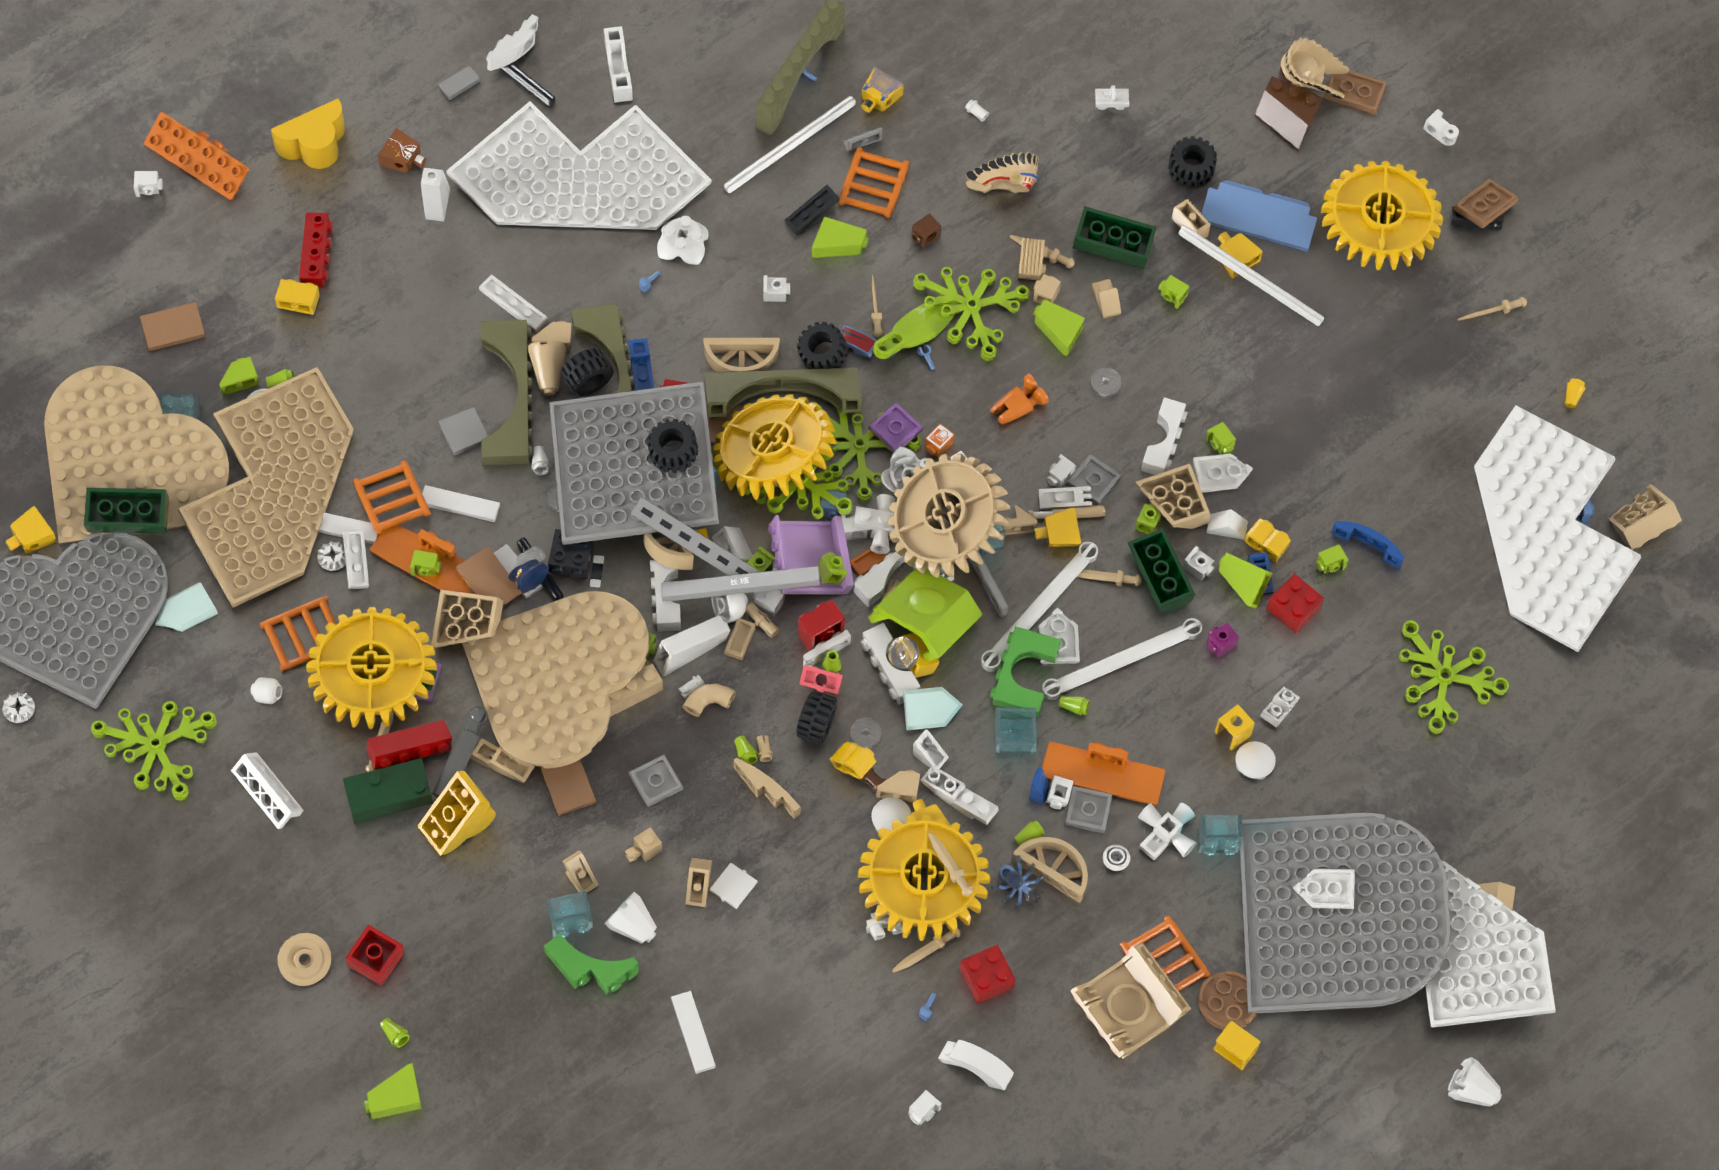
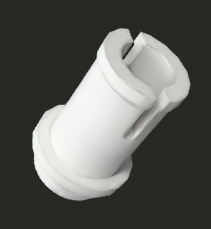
[965,99,989,122]
[678,675,705,699]

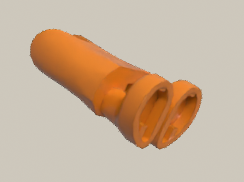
[990,374,1049,425]

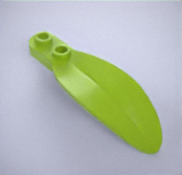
[873,295,959,359]

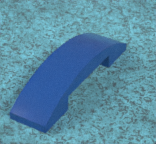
[628,338,654,391]
[1331,521,1405,569]

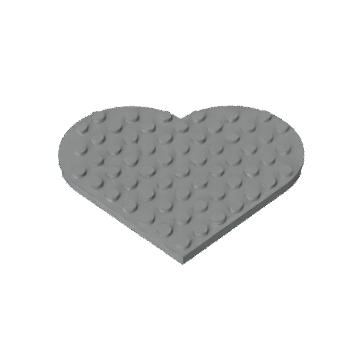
[0,532,168,709]

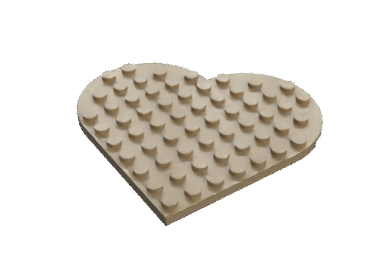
[44,365,230,545]
[462,591,650,768]

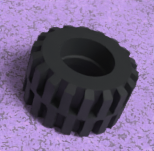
[1168,136,1217,188]
[797,322,848,369]
[561,348,614,397]
[647,419,699,473]
[796,690,837,745]

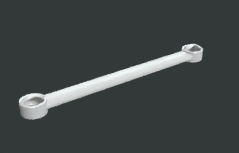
[981,542,1098,672]
[1042,618,1202,700]

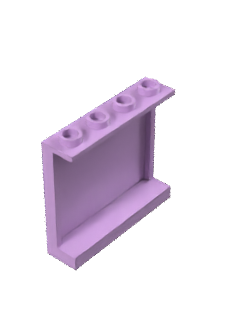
[768,515,854,595]

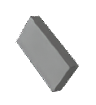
[439,66,480,100]

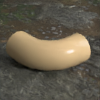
[682,683,736,717]

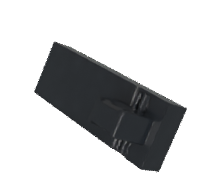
[784,185,840,235]

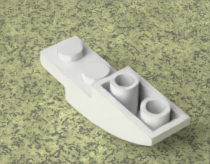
[486,14,538,71]
[921,765,999,825]

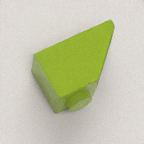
[219,357,259,396]

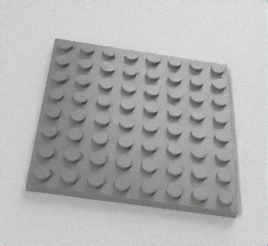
[549,382,719,545]

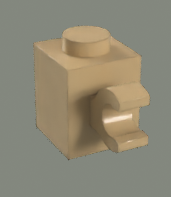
[625,827,662,862]

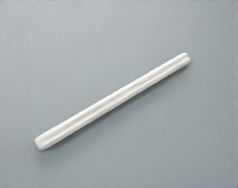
[723,96,856,193]
[1178,225,1324,326]

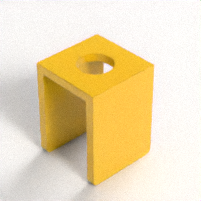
[1215,704,1255,751]
[1214,1021,1261,1070]

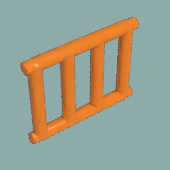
[838,147,910,219]
[353,460,431,535]
[259,596,337,672]
[1120,915,1211,991]

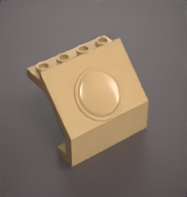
[1070,943,1191,1059]

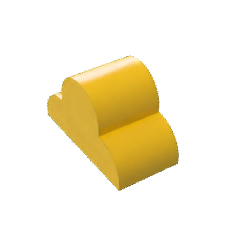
[271,98,345,169]
[417,771,496,856]

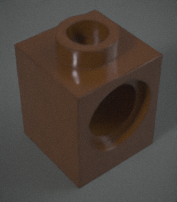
[911,213,941,248]

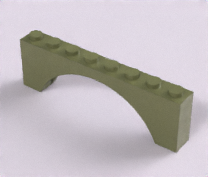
[756,0,845,136]
[571,303,634,393]
[481,320,533,466]
[704,368,862,417]

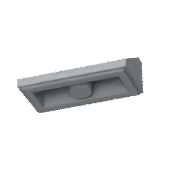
[843,127,882,152]

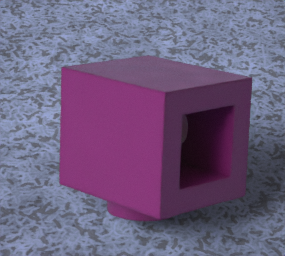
[1206,622,1239,657]

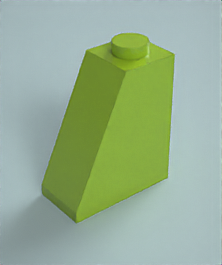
[812,217,869,258]
[1033,299,1085,356]
[1218,552,1273,609]
[364,1063,422,1119]

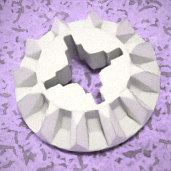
[317,541,346,571]
[2,692,35,723]

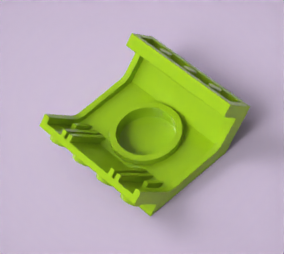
[868,568,983,661]

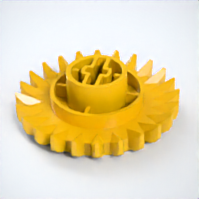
[1321,161,1443,270]
[712,394,836,500]
[306,607,437,729]
[858,814,990,941]

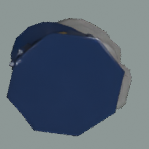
[508,546,549,593]

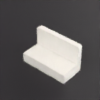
[712,526,753,562]

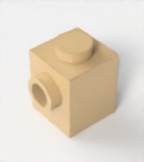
[1033,274,1061,304]

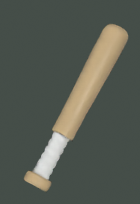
[1028,505,1106,519]

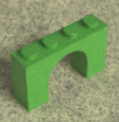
[990,626,1061,718]

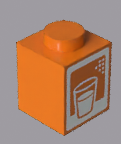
[924,423,955,458]

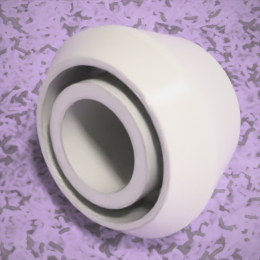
[1103,845,1130,871]

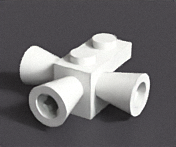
[853,494,896,554]
[1138,803,1197,861]

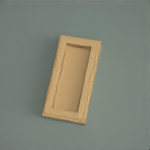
[724,619,756,661]

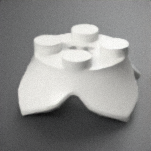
[657,216,709,265]
[881,446,929,492]

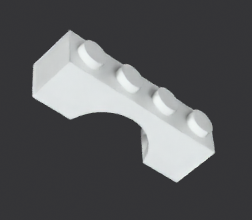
[604,26,633,102]
[1141,397,1188,475]
[650,551,681,632]
[861,623,921,705]

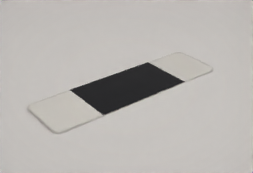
[590,555,604,588]

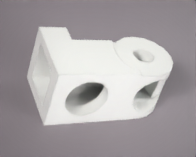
[1423,109,1459,146]

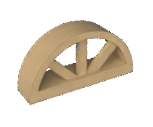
[703,338,780,372]
[644,533,694,570]
[1012,837,1088,903]

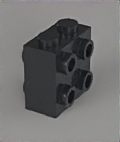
[548,529,595,579]

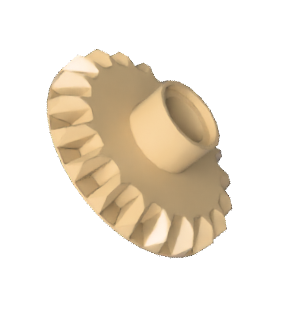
[277,932,331,986]

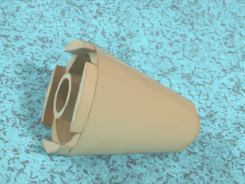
[528,341,566,396]

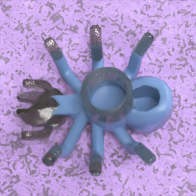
[991,855,1044,909]

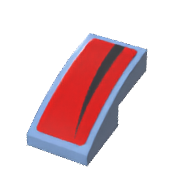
[840,325,877,358]

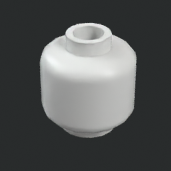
[251,677,282,704]

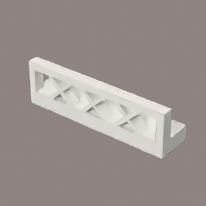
[231,752,304,829]

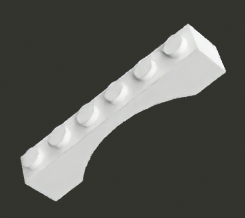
[853,552,905,608]

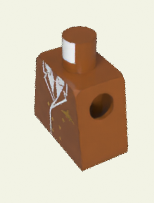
[378,128,426,172]

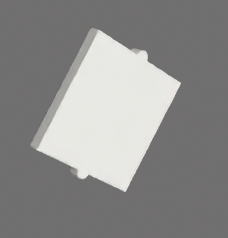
[710,863,758,909]

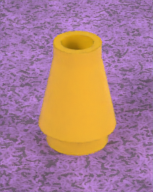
[1565,378,1586,408]

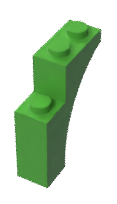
[544,934,639,994]

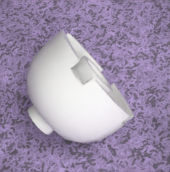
[711,593,748,623]

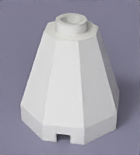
[604,892,657,944]
[1448,1057,1502,1107]

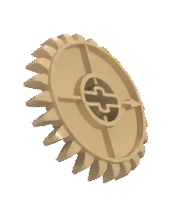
[888,454,1010,578]

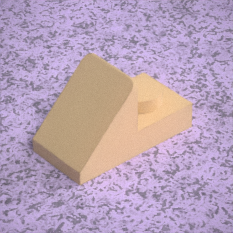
[1091,279,1121,319]
[996,505,1037,535]
[562,850,599,896]

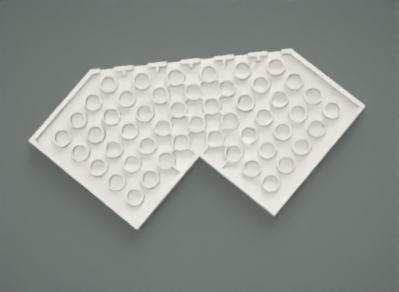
[446,101,712,230]
[1474,405,1641,652]
[1425,860,1556,1028]

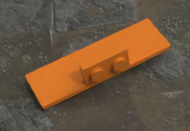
[144,112,250,200]
[369,524,474,594]
[1042,741,1166,806]

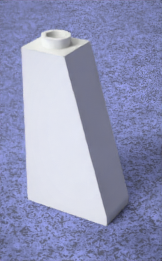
[421,168,450,222]
[653,615,730,677]

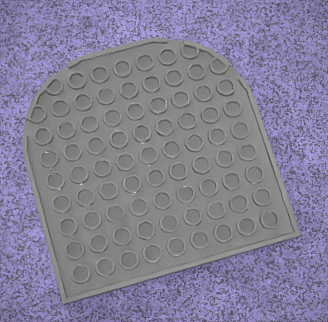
[1238,813,1450,1014]

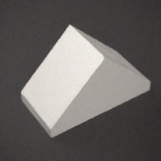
[1206,509,1248,540]
[912,729,949,769]

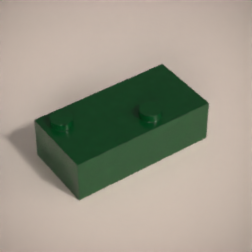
[1072,206,1157,269]
[84,488,169,534]
[343,758,433,824]

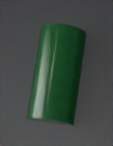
[1128,528,1195,613]

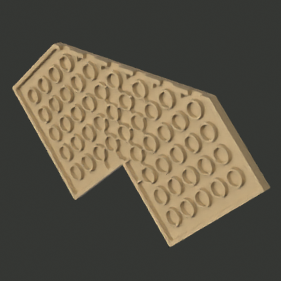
[178,367,354,607]

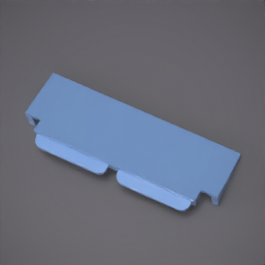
[1201,180,1317,252]

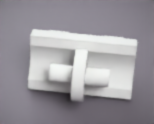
[1095,85,1129,110]
[866,905,903,941]

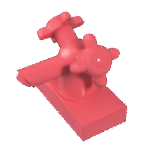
[799,665,843,695]

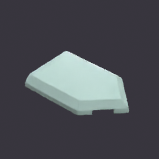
[155,582,218,632]
[903,687,963,730]

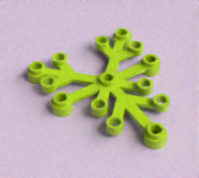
[913,267,1030,361]
[820,406,922,503]
[744,444,853,519]
[1399,620,1509,734]
[91,701,217,800]

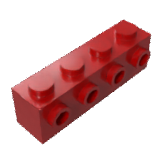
[299,212,333,288]
[367,720,452,769]

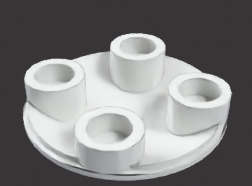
[1236,741,1276,780]
[871,797,911,832]

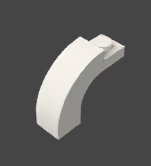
[938,1040,1014,1090]

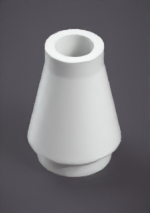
[531,446,551,475]

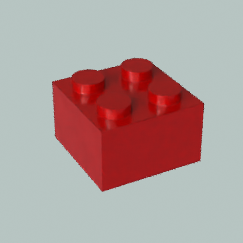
[1266,573,1324,633]
[798,599,845,651]
[345,925,405,986]
[960,944,1016,1004]

